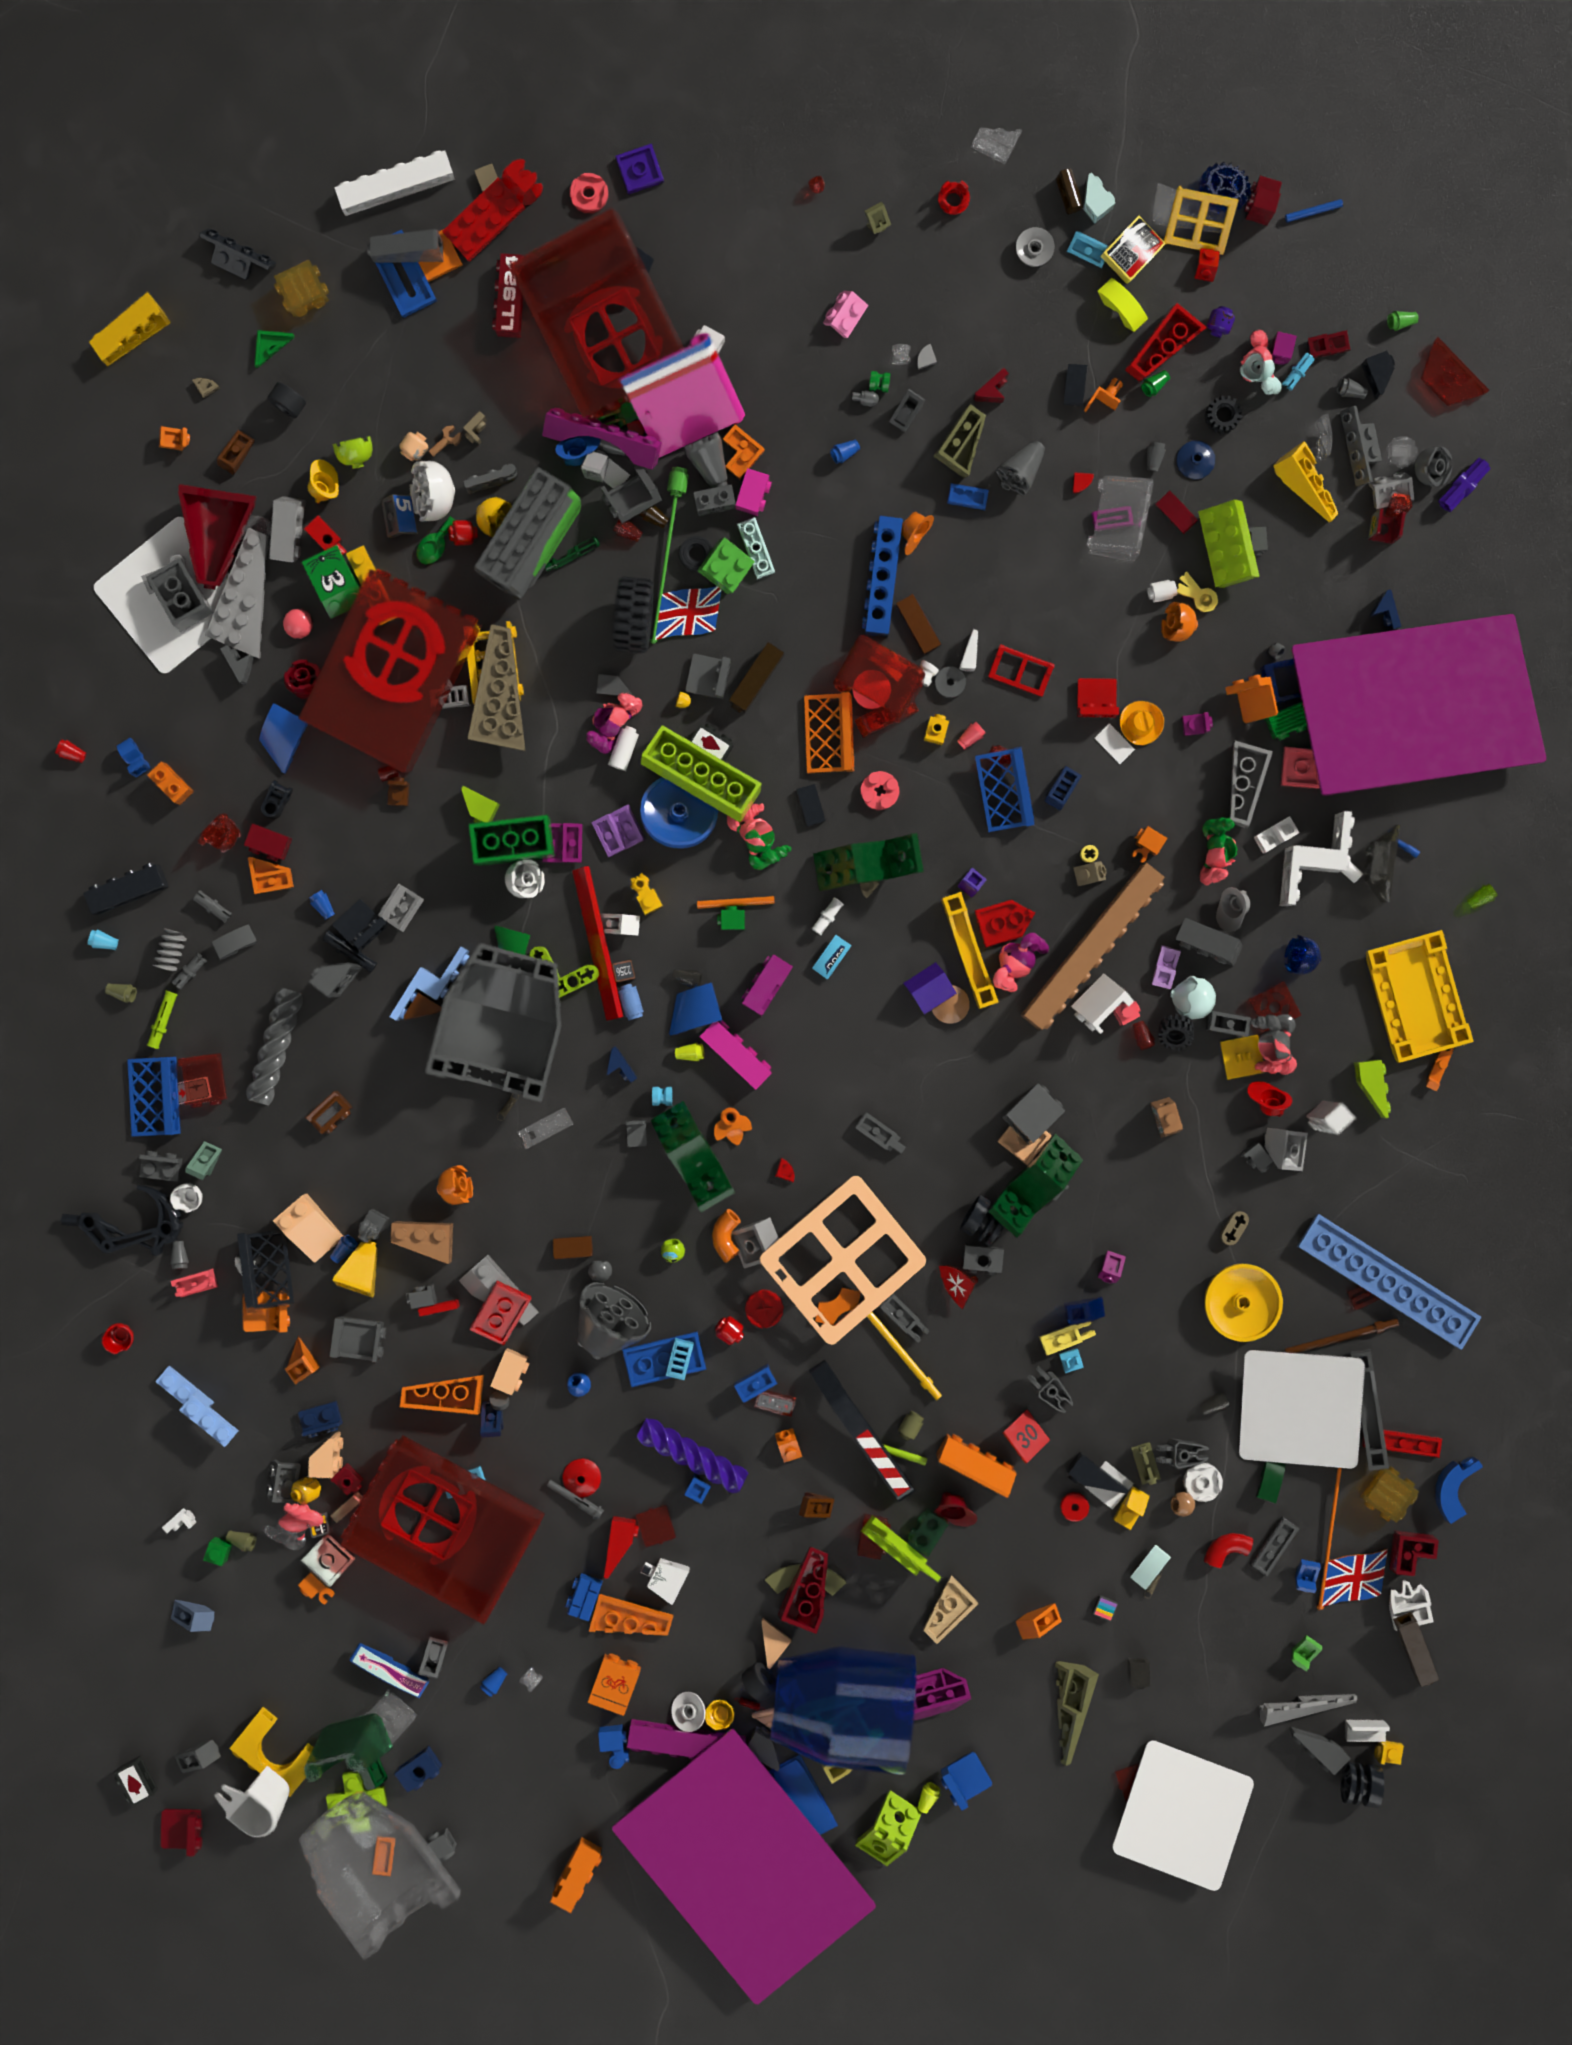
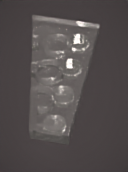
[1151,183,1227,233]

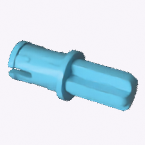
[1282,353,1314,391]

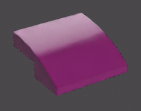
[542,823,582,863]

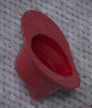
[935,1492,977,1527]

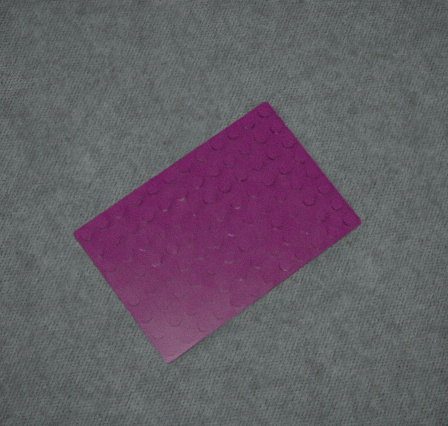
[1291,614,1547,795]
[612,1729,876,2005]

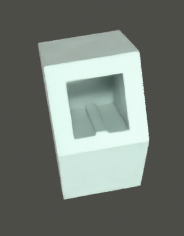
[1083,172,1115,224]

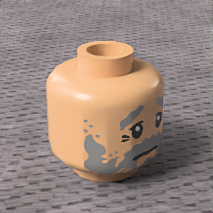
[399,431,428,462]

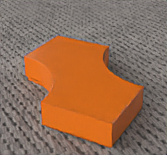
[815,1287,861,1325]

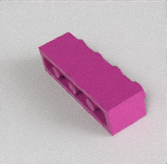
[700,1020,772,1090]

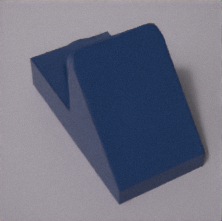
[1369,589,1401,631]
[607,1046,638,1083]
[480,1401,503,1438]

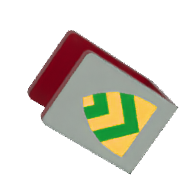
[1368,508,1406,544]

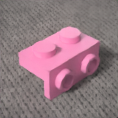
[823,291,868,338]

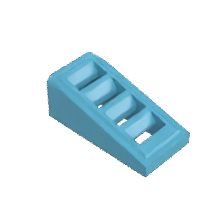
[666,1338,694,1380]

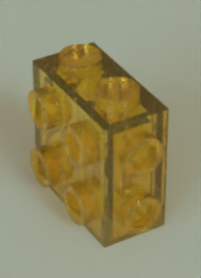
[274,260,329,317]
[1360,1466,1419,1523]

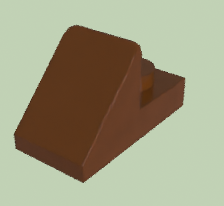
[799,1492,834,1518]

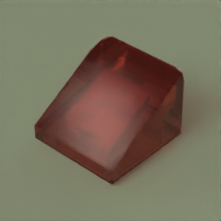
[1385,493,1412,517]

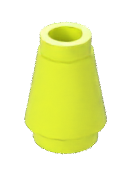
[675,1042,704,1061]
[917,1782,941,1813]

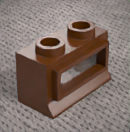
[305,1091,353,1134]

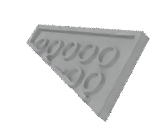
[205,527,268,659]

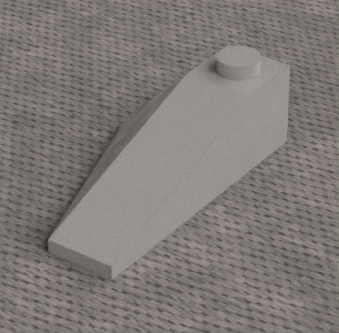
[459,1255,539,1325]

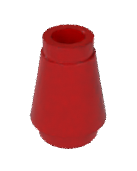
[55,739,87,763]

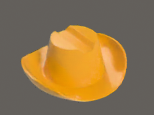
[1120,701,1164,745]

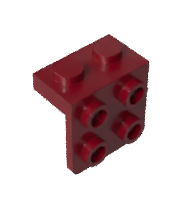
[161,1809,203,1857]

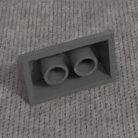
[310,963,363,997]

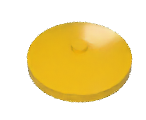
[1204,1263,1283,1342]

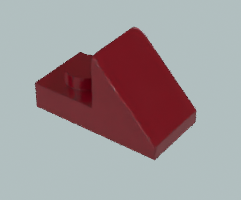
[973,368,1009,403]

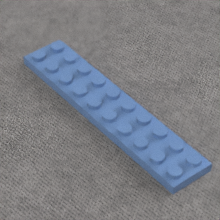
[1297,1214,1481,1350]

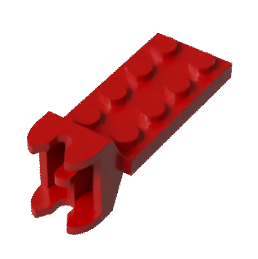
[442,159,543,262]

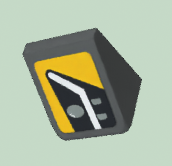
[309,1512,332,1538]

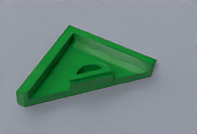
[254,330,294,368]

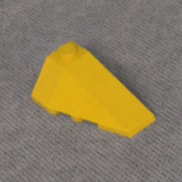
[1273,441,1338,522]

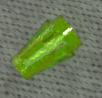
[1467,884,1498,910]

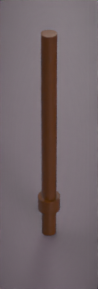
[1285,1318,1399,1353]

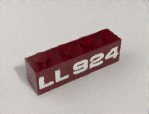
[492,253,526,338]

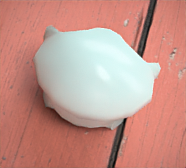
[1171,976,1216,1020]

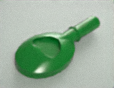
[416,516,456,565]

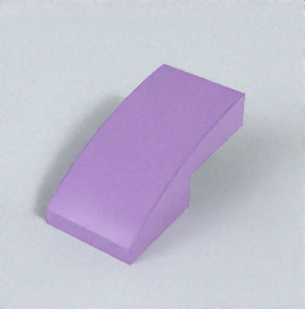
[1152,945,1181,990]

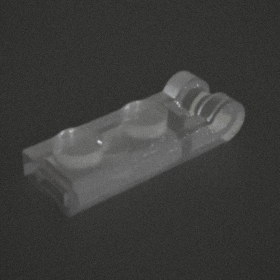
[517,1107,574,1149]

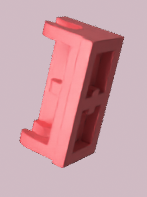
[171,1268,218,1298]

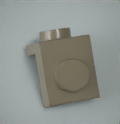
[1074,861,1106,886]

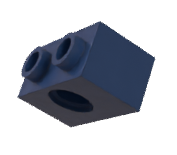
[394,1746,442,1793]

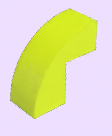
[1098,278,1148,332]

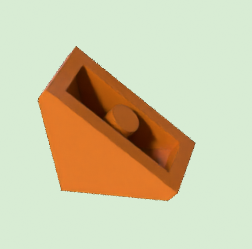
[285,1336,320,1385]

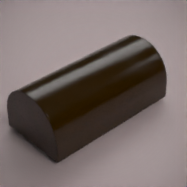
[1056,169,1084,215]

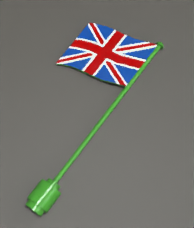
[650,467,721,644]

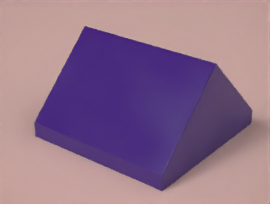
[904,962,957,1015]

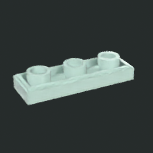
[737,517,775,579]

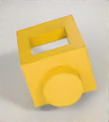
[924,714,949,745]

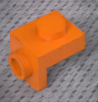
[159,426,190,451]
[775,1428,802,1463]

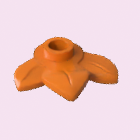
[714,1108,752,1145]

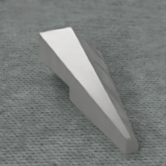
[1260,1694,1357,1726]

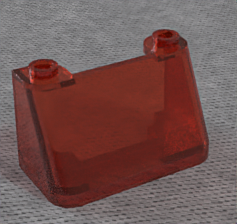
[833,635,925,723]

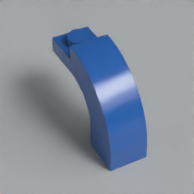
[1435,1457,1483,1524]

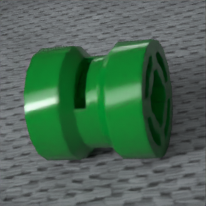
[869,371,890,393]

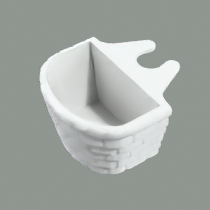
[215,1766,290,1837]

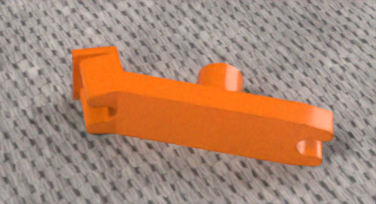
[1426,1048,1453,1091]

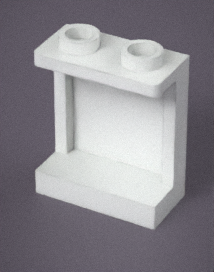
[1071,973,1134,1034]

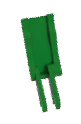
[597,400,649,429]

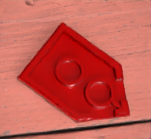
[975,900,1036,948]

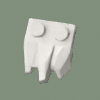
[1389,1580,1434,1631]

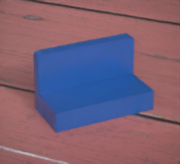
[734,1364,777,1403]

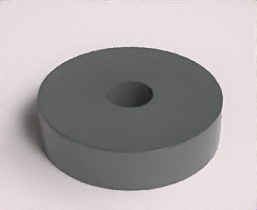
[935,666,966,698]

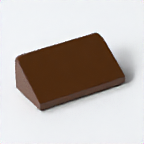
[553,1236,593,1259]

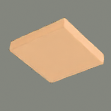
[997,1126,1052,1165]

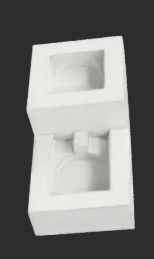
[1253,816,1299,854]

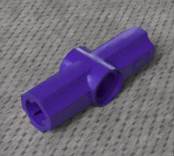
[1438,458,1491,512]

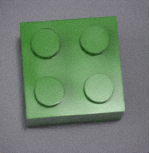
[697,537,755,594]

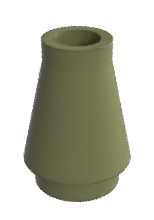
[105,983,137,1003]
[226,1530,257,1552]

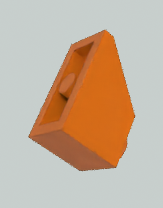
[1016,1603,1062,1639]

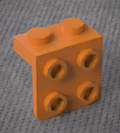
[1225,675,1278,723]
[242,1291,290,1333]

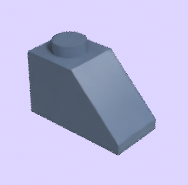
[171,1600,215,1632]

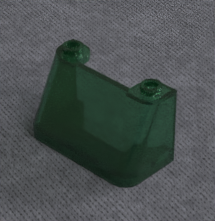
[304,1713,393,1783]

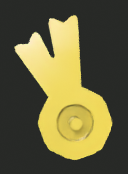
[1177,572,1218,613]

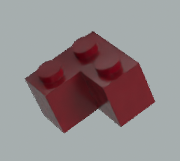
[1244,175,1282,226]
[1390,1530,1439,1576]

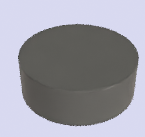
[490,1391,510,1411]

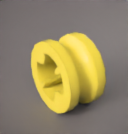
[1080,845,1099,863]

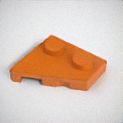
[248,857,294,894]

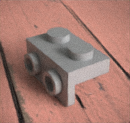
[378,884,424,932]

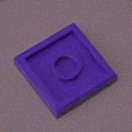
[615,143,664,195]

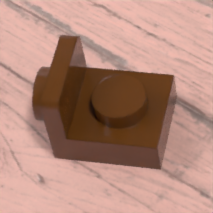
[387,777,410,806]

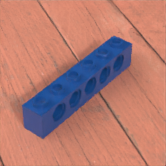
[862,516,903,637]

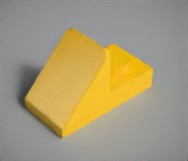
[1113,1486,1150,1530]

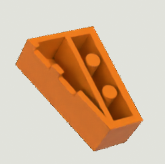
[550,1837,603,1913]

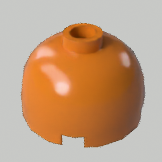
[1161,602,1198,642]
[437,1165,473,1205]

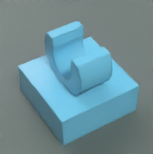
[1059,1348,1084,1373]

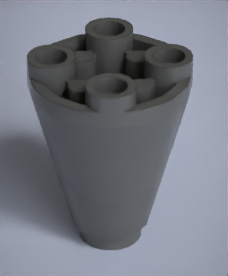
[684,433,728,488]
[996,441,1045,496]

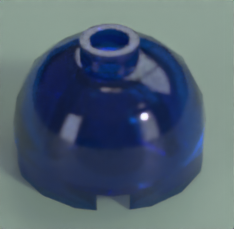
[1284,935,1321,975]

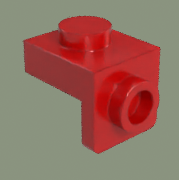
[1195,248,1220,282]

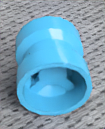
[652,1087,672,1106]

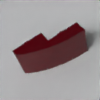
[1156,491,1198,534]

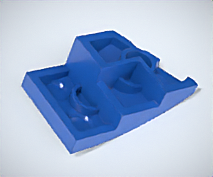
[259,703,309,774]
[670,983,722,1036]

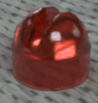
[808,176,825,194]

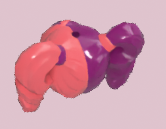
[586,693,642,754]
[993,933,1049,993]

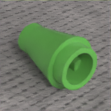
[1387,311,1418,331]

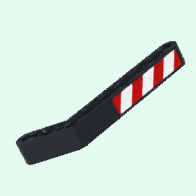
[809,1360,915,1502]

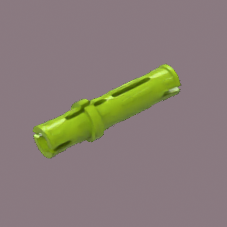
[147,991,178,1049]

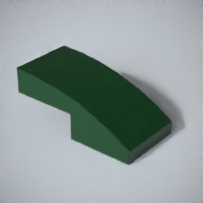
[1256,1461,1286,1504]

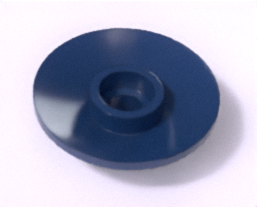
[1176,441,1215,480]

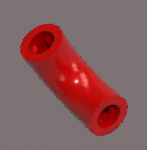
[1203,1533,1253,1568]

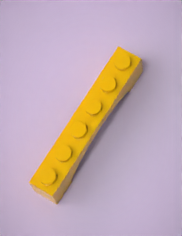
[941,892,998,1009]

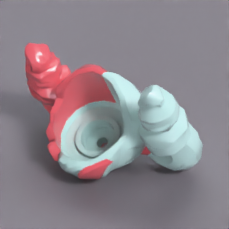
[1240,330,1281,395]

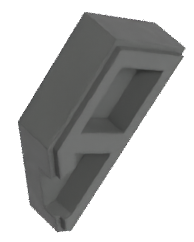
[596,674,633,696]

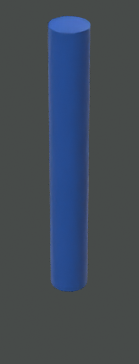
[1285,199,1343,222]

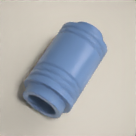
[618,984,644,1021]

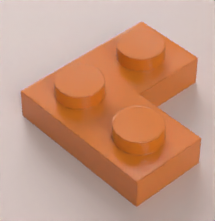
[723,424,765,480]

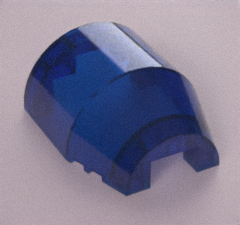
[770,1646,916,1775]

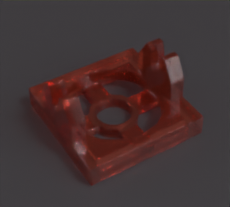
[1249,981,1301,1032]

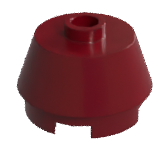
[284,659,323,699]

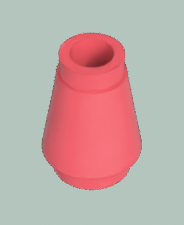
[957,722,986,750]

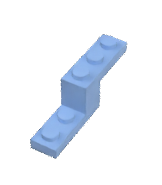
[390,947,470,1021]
[156,1366,239,1447]

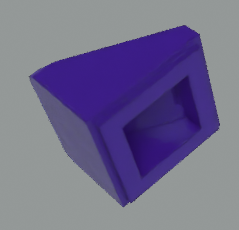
[958,868,987,897]

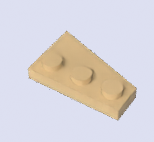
[923,1575,978,1644]

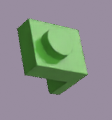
[1291,1635,1322,1671]

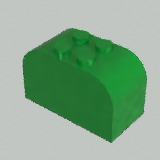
[469,815,555,866]

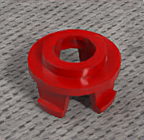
[938,181,970,215]

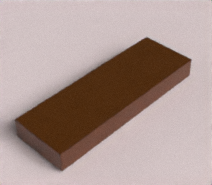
[896,594,941,655]

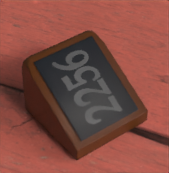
[612,960,636,983]

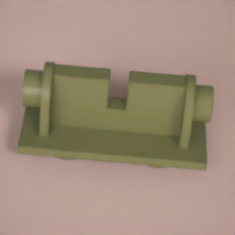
[1131,1442,1161,1485]

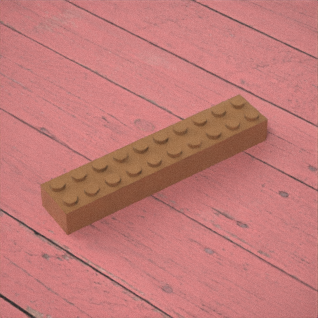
[1021,863,1165,1030]

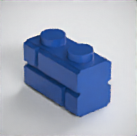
[565,1573,603,1621]

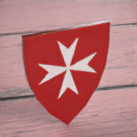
[939,1265,978,1309]

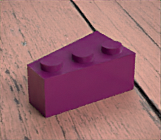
[742,954,793,1016]

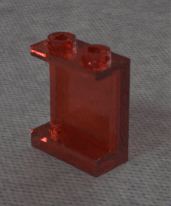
[178,1053,227,1108]

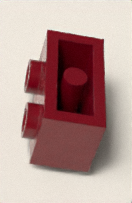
[244,823,292,862]

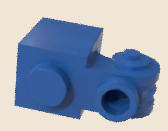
[598,1725,629,1769]

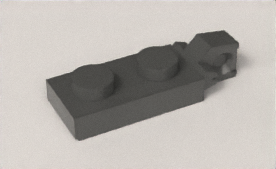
[855,1112,906,1154]

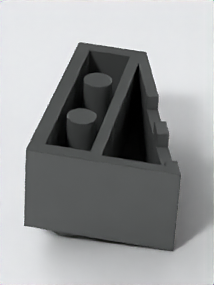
[1176,918,1243,967]

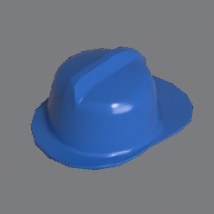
[555,436,601,466]

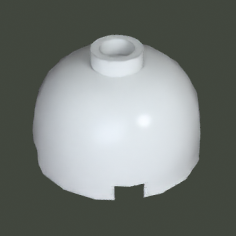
[505,859,545,898]

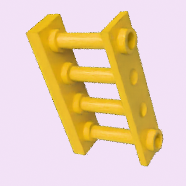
[464,621,524,705]

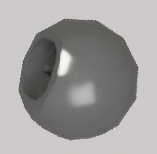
[588,1260,612,1283]

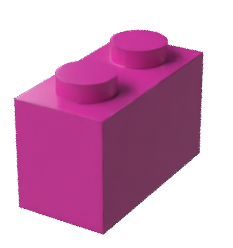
[736,468,772,516]

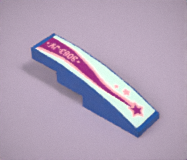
[349,1643,429,1698]

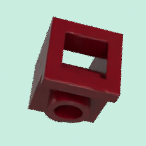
[331,1463,363,1495]

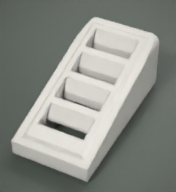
[959,630,978,671]

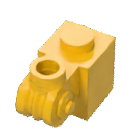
[630,873,663,915]

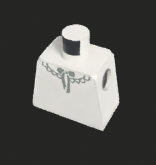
[641,1558,690,1605]

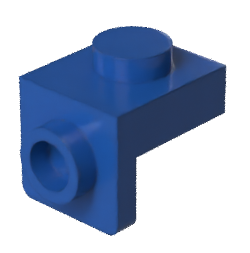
[1295,1559,1321,1593]

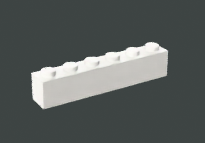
[334,151,455,216]

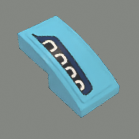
[812,935,851,979]

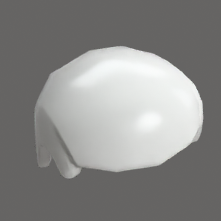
[170,1183,202,1213]

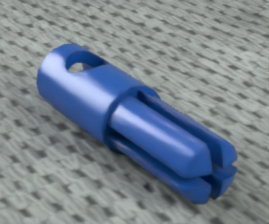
[1394,838,1420,858]

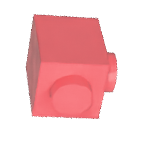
[1113,1001,1141,1025]

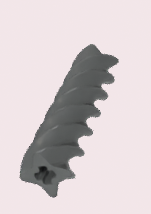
[246,987,303,1106]

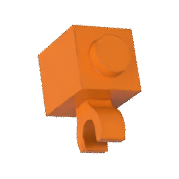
[1131,826,1167,863]
[298,1572,335,1605]

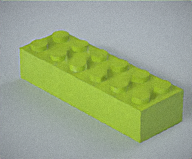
[641,725,762,823]

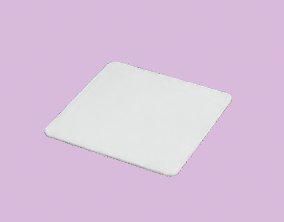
[94,517,229,673]
[1239,1350,1364,1469]
[1113,1740,1254,1891]

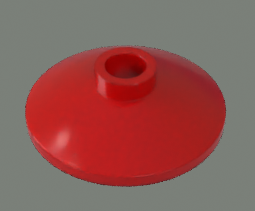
[563,1458,601,1497]

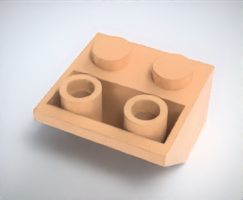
[309,1432,343,1478]

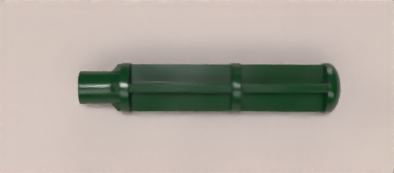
[545,536,600,572]

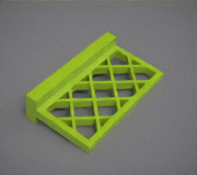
[861,1515,941,1582]

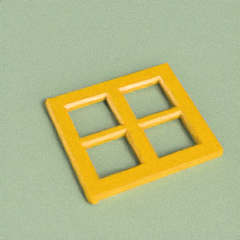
[1164,186,1238,255]

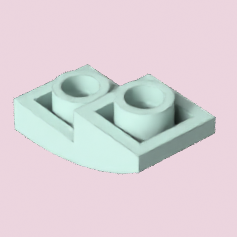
[1130,1545,1171,1590]

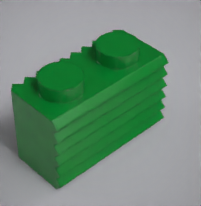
[1265,702,1308,741]

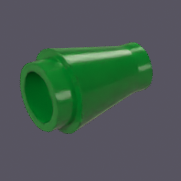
[1141,370,1170,397]

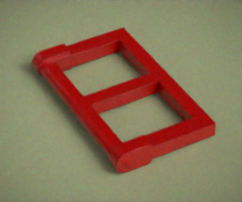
[988,644,1055,697]

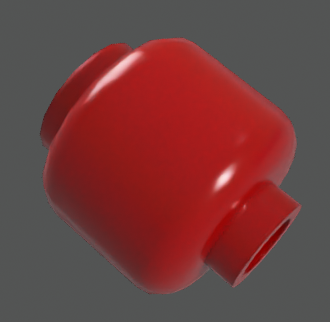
[448,520,478,546]
[715,1316,744,1345]

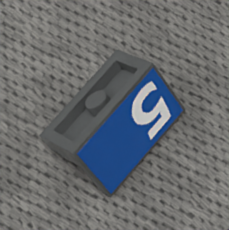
[381,494,417,538]

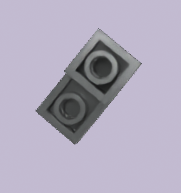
[212,924,257,960]

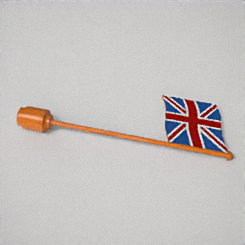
[1316,1468,1387,1610]

